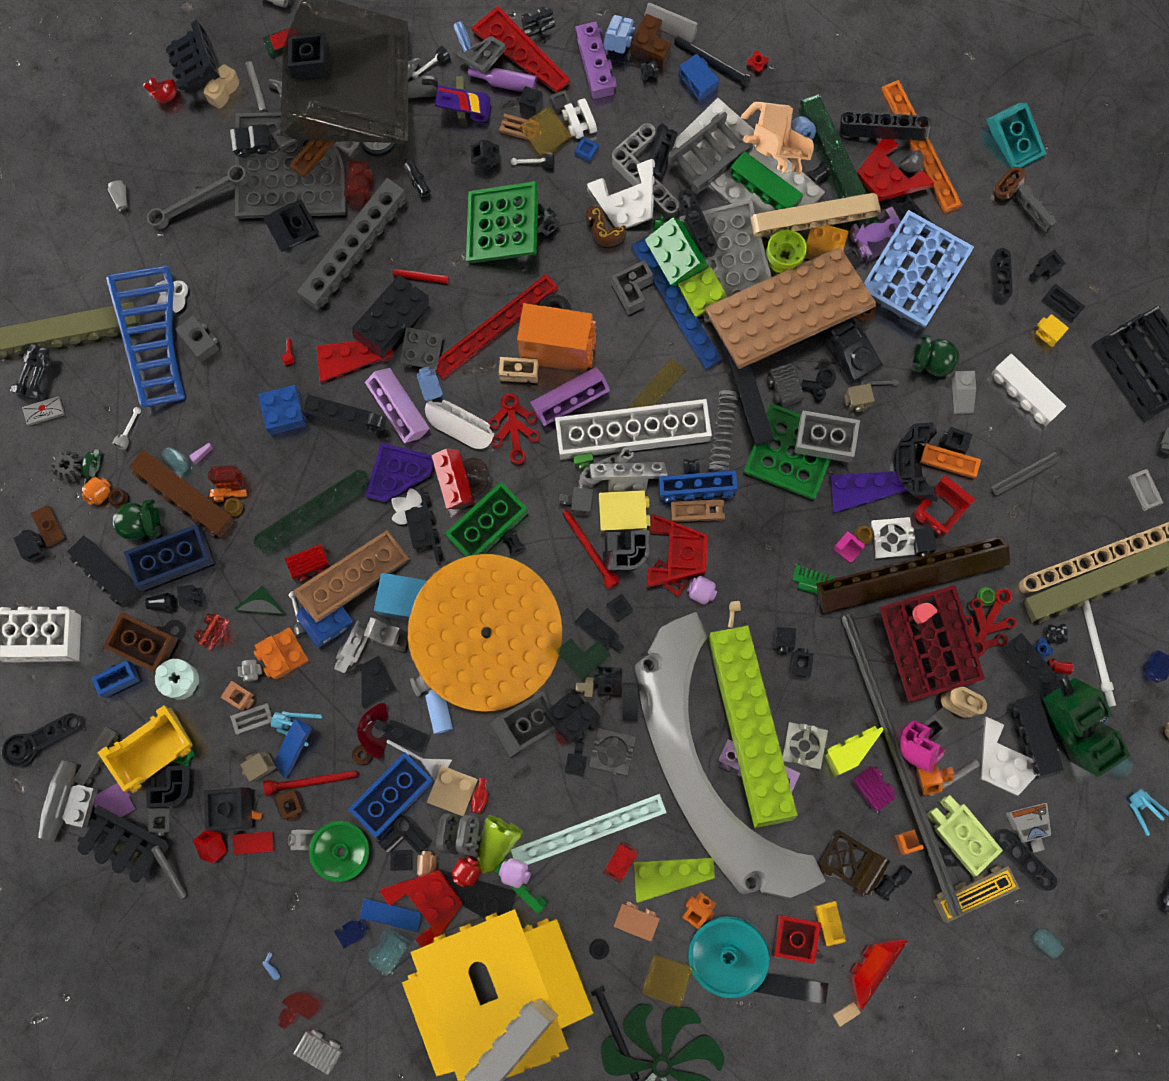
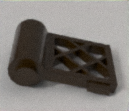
[818,830,890,898]

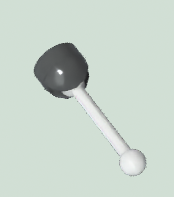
[289,591,308,637]

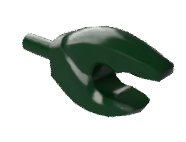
[81,449,101,487]

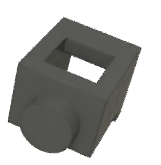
[147,807,170,836]

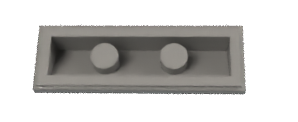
[644,3,698,43]

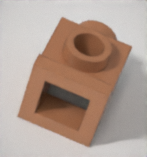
[221,681,254,711]

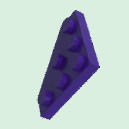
[365,443,434,502]

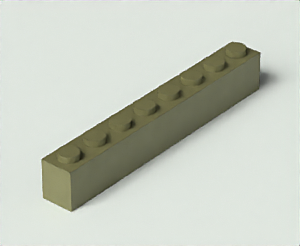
[0,302,141,358]
[1022,541,1169,624]

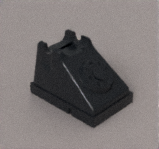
[820,317,883,387]

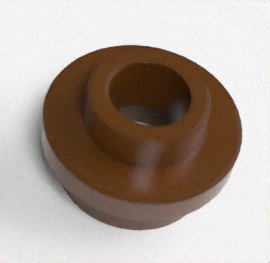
[108,488,128,507]
[352,745,372,765]

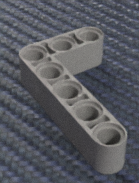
[612,123,679,220]

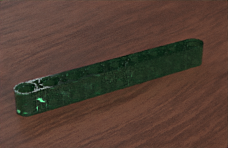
[800,94,880,229]

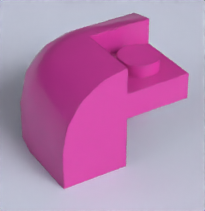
[900,720,945,773]

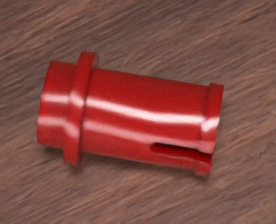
[1047,659,1073,675]

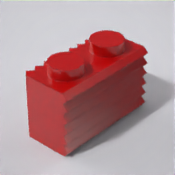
[285,544,330,583]

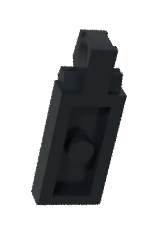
[575,608,624,653]
[374,719,429,753]

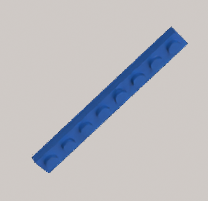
[631,236,722,370]

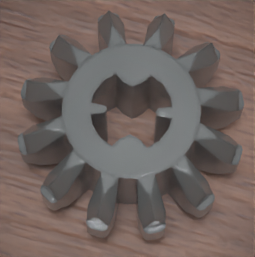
[50,450,83,483]

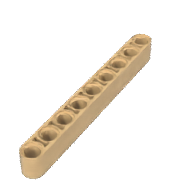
[1019,522,1169,595]

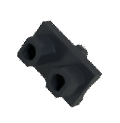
[521,6,556,36]

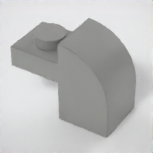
[363,617,408,652]

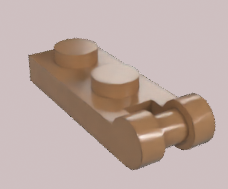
[671,500,725,522]

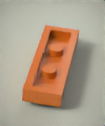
[920,444,981,479]

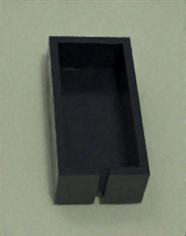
[352,275,429,359]

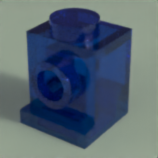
[1146,650,1169,683]
[334,919,368,949]

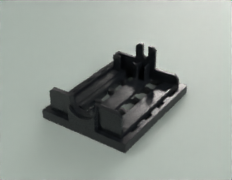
[1093,306,1169,422]

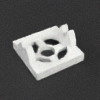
[871,517,915,559]
[782,722,828,769]

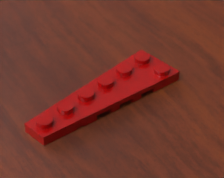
[472,6,570,93]

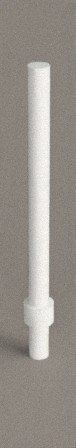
[1082,600,1116,707]

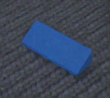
[273,718,312,778]
[360,898,422,932]

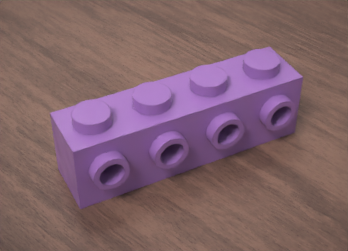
[575,22,617,99]
[530,367,610,426]

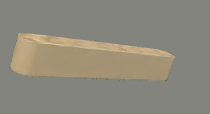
[750,193,881,238]

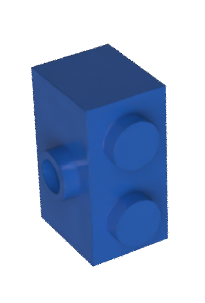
[91,660,141,698]

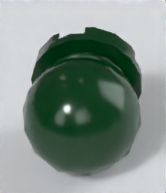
[912,334,959,376]
[112,499,161,540]

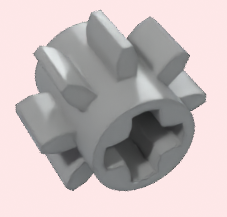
[237,660,262,682]

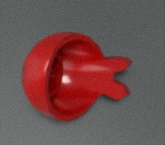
[143,77,177,103]

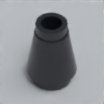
[145,593,176,612]

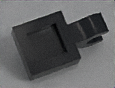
[1030,249,1066,280]
[565,741,587,776]

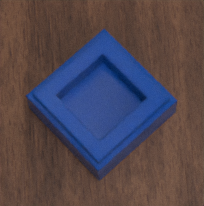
[574,137,599,162]

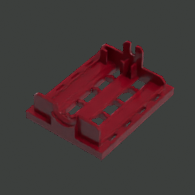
[879,585,985,702]

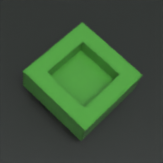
[573,453,594,469]

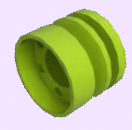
[766,229,807,276]

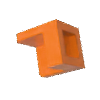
[895,829,924,855]

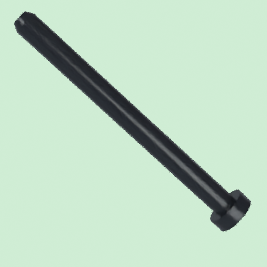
[674,36,752,87]
[591,986,640,1081]

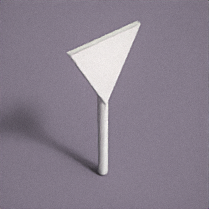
[387,740,452,781]

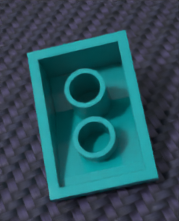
[986,103,1047,168]

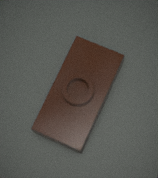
[31,505,66,547]

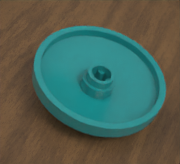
[688,916,770,998]

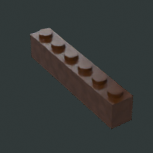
[129,449,235,538]

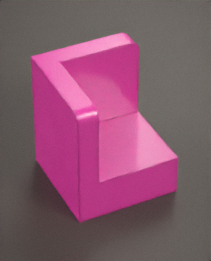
[833,531,865,563]

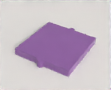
[94,783,136,826]

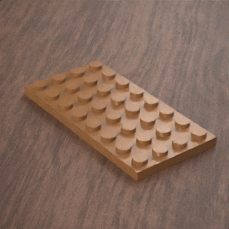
[705,246,876,369]

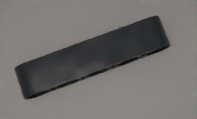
[840,111,932,141]

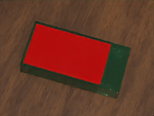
[262,25,299,56]

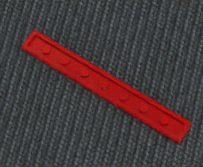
[435,274,558,380]

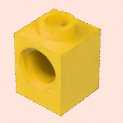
[1035,314,1069,347]

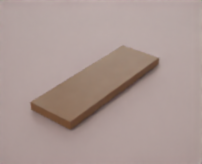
[293,530,410,623]

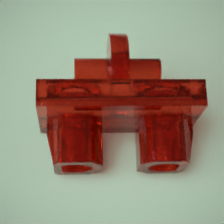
[194,613,229,651]

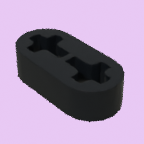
[923,847,961,867]

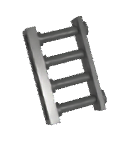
[668,112,753,195]

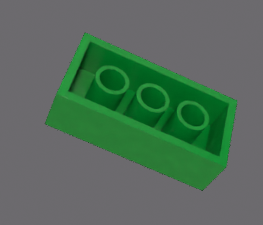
[445,482,528,557]

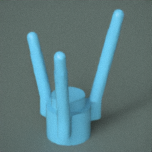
[271,711,322,746]
[1129,789,1169,836]

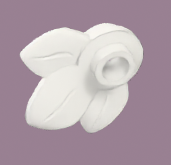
[155,280,188,313]
[392,488,422,525]

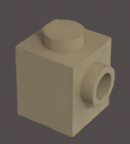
[844,383,875,412]
[240,751,277,782]

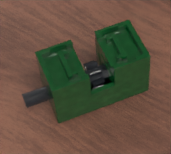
[1043,673,1130,778]

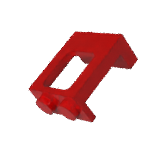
[913,475,975,537]

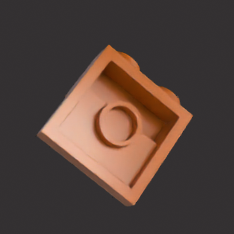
[254,627,309,680]

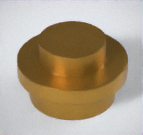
[224,497,243,517]
[854,526,874,545]

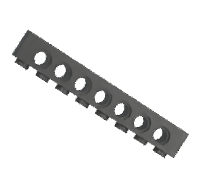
[297,178,407,310]

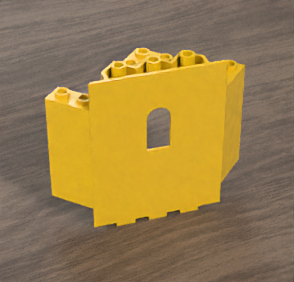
[402,909,594,1081]

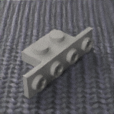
[589,462,668,492]

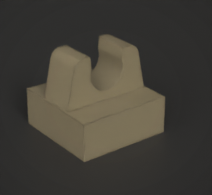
[575,677,595,699]

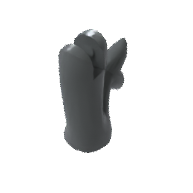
[387,58,438,98]

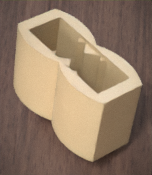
[204,64,239,109]

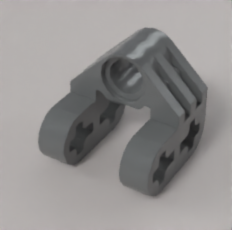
[436,813,481,858]

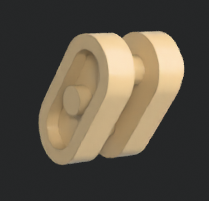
[941,687,987,718]

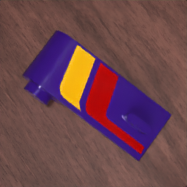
[435,85,491,122]

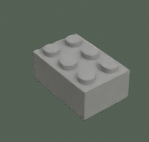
[794,410,860,463]

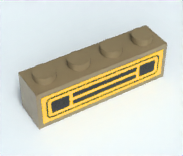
[933,864,1020,923]

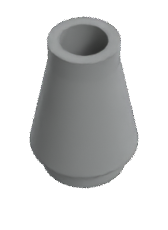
[108,181,128,210]

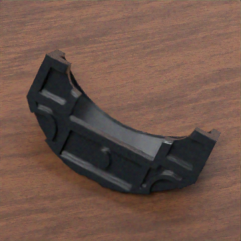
[896,422,938,502]

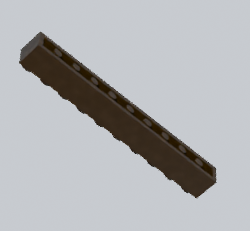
[816,536,1010,613]

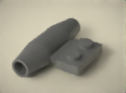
[38,760,98,841]

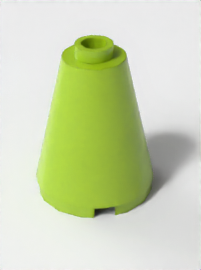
[477,815,522,874]

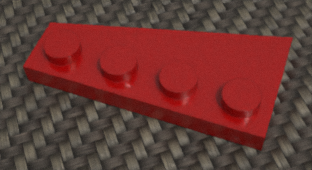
[317,341,393,383]

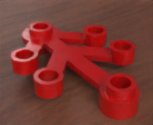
[488,393,540,464]
[960,589,1017,657]

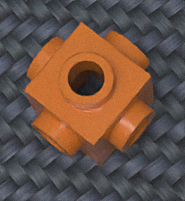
[682,892,716,929]

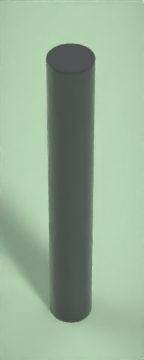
[151,846,187,899]

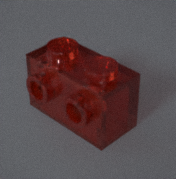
[344,160,372,205]

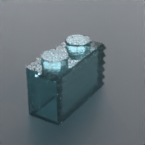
[367,928,412,976]

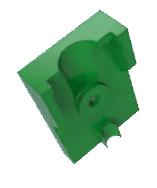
[494,859,548,914]

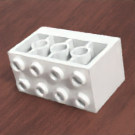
[0,606,81,662]

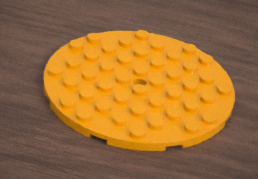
[408,554,562,711]

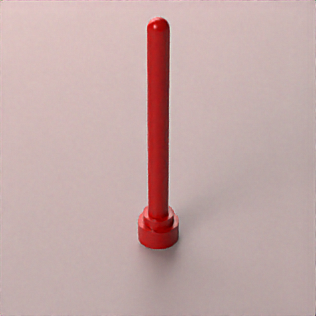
[563,510,621,589]
[263,770,359,796]

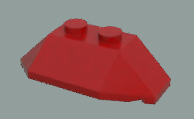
[851,939,908,1010]

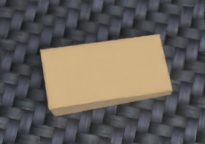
[833,1002,861,1027]

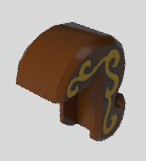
[586,205,626,247]

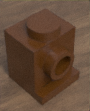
[272,789,302,821]

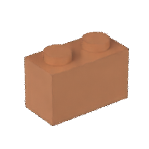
[613,901,660,942]

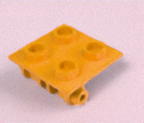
[805,225,849,260]

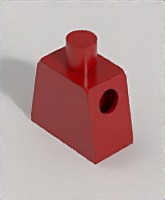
[603,841,639,884]

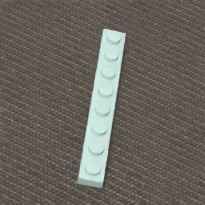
[511,794,666,865]

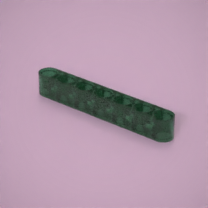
[254,470,370,553]

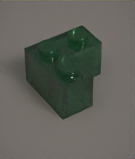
[556,638,611,683]

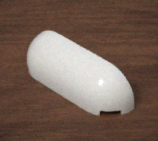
[425,400,494,449]

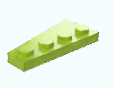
[634,858,715,903]

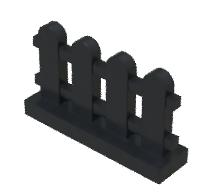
[166,19,220,90]
[77,805,169,883]

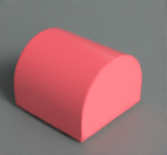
[913,603,937,624]

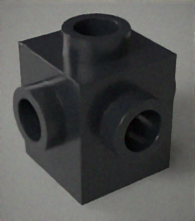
[471,139,500,169]
[537,204,560,236]
[594,667,622,695]

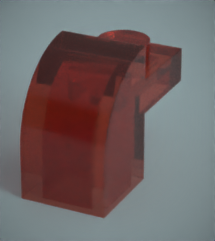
[278,991,323,1030]

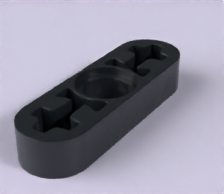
[992,248,1013,302]

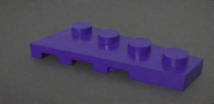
[830,471,908,514]

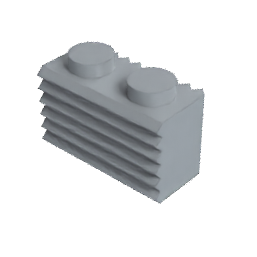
[293,1029,343,1075]

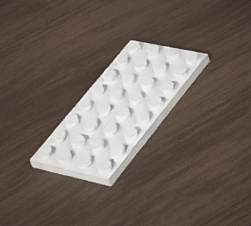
[673,98,825,240]

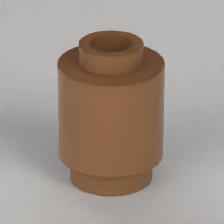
[417,851,437,876]

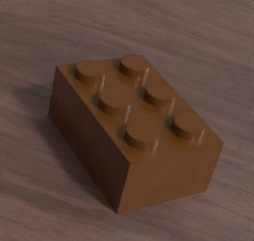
[103,612,178,672]

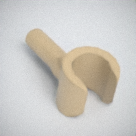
[728,601,741,628]

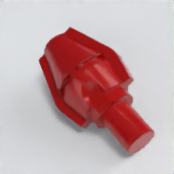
[471,778,488,814]

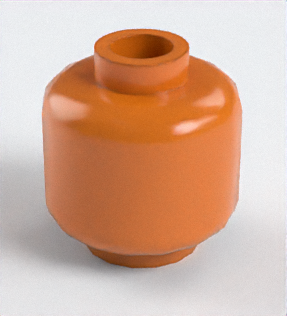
[81,477,111,505]

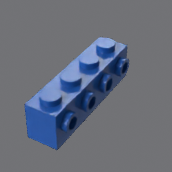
[658,470,738,503]

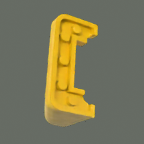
[97,705,193,793]

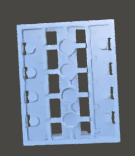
[864,210,974,328]

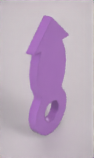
[854,218,903,246]

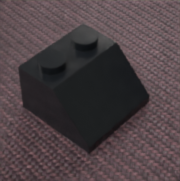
[263,199,319,252]

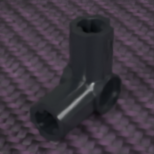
[376,816,431,853]

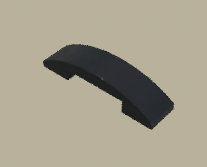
[753,973,829,1004]

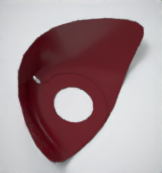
[357,703,389,759]

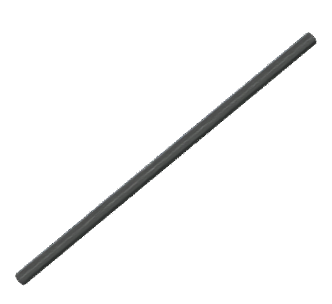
[842,614,962,917]

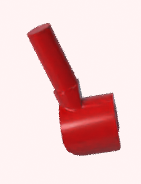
[281,338,294,365]

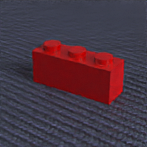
[431,448,474,510]

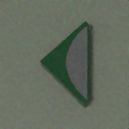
[234,586,285,615]

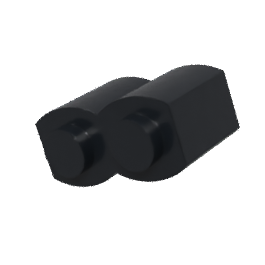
[230,124,272,158]

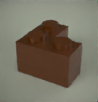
[630,13,671,68]

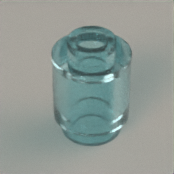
[160,446,189,474]
[1033,928,1064,959]

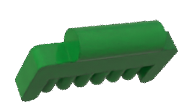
[792,565,833,595]

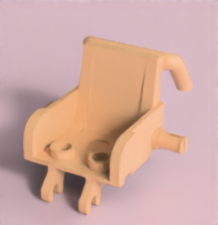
[741,102,814,174]

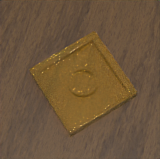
[520,106,571,156]
[642,955,693,1007]

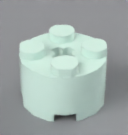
[155,659,199,700]

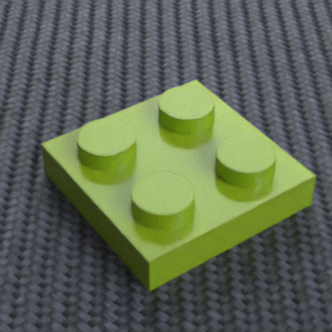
[678,267,727,318]

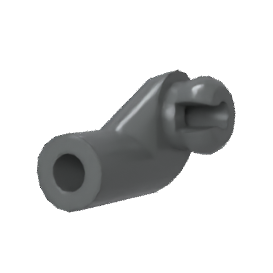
[268,79,290,100]

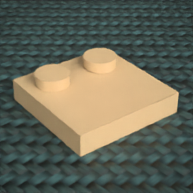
[427,765,478,816]

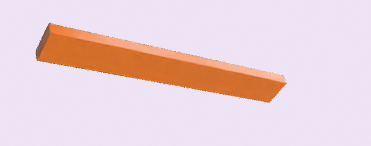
[881,80,962,214]

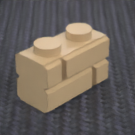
[499,357,539,383]

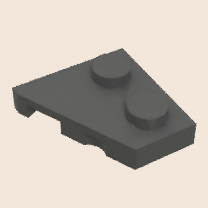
[456,36,507,75]

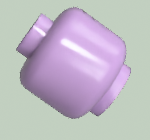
[687,576,717,604]
[499,858,531,888]

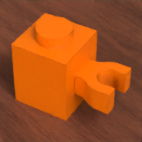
[916,763,955,796]

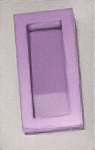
[189,443,213,464]

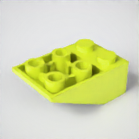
[824,726,884,777]

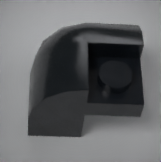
[603,531,649,570]
[146,766,190,808]

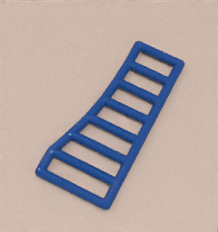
[106,265,185,407]

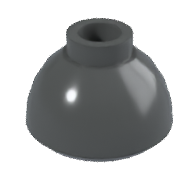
[899,150,924,175]

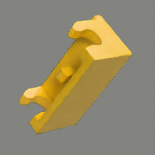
[814,901,846,947]

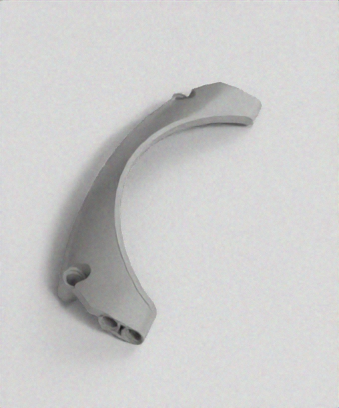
[635,612,826,899]

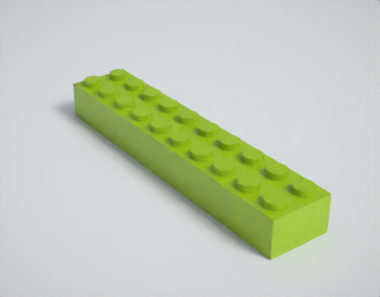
[708,626,797,828]

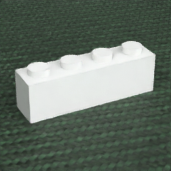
[991,354,1066,426]

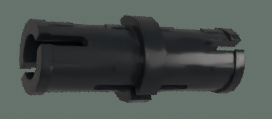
[404,161,431,197]

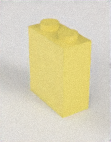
[599,490,650,534]

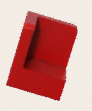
[193,830,227,864]

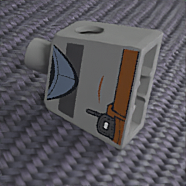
[1006,803,1051,852]

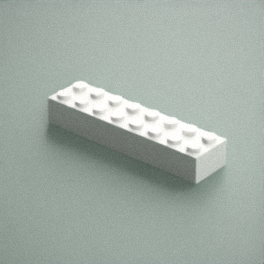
[555,399,712,460]

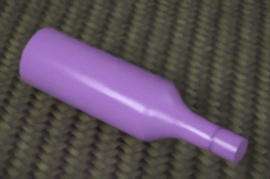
[468,68,537,92]

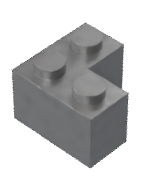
[611,260,653,315]

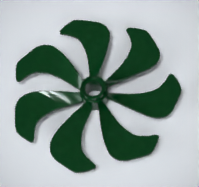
[601,1005,725,1081]

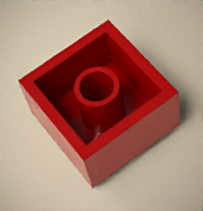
[772,915,821,964]

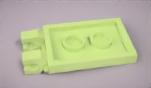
[926,795,1003,877]

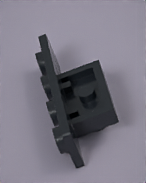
[405,487,443,565]

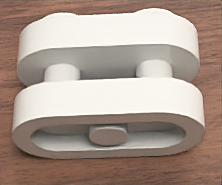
[562,98,597,139]

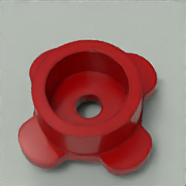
[747,51,769,71]

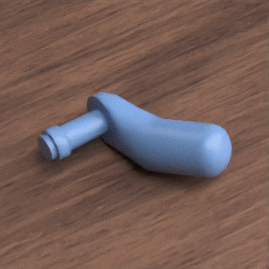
[262,952,280,981]

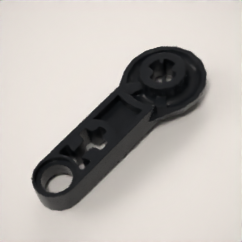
[1,713,82,767]

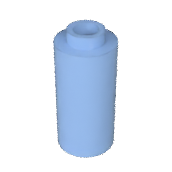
[425,690,453,734]

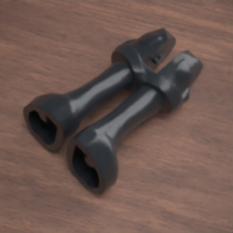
[10,344,50,401]

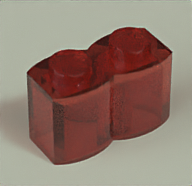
[208,465,243,489]

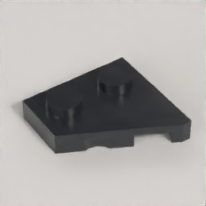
[361,656,397,708]

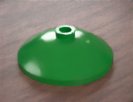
[309,821,369,882]

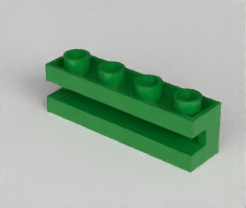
[729,151,803,210]

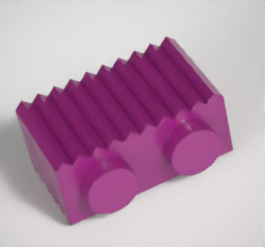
[851,765,896,812]

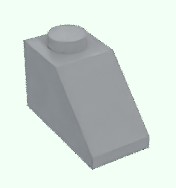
[951,371,976,414]

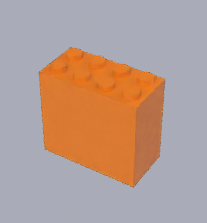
[517,303,596,373]

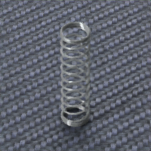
[708,390,739,472]

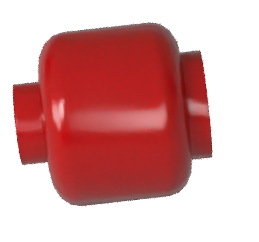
[452,856,481,888]

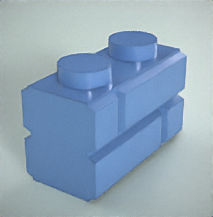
[603,15,636,54]
[417,367,443,401]

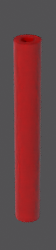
[393,269,449,284]

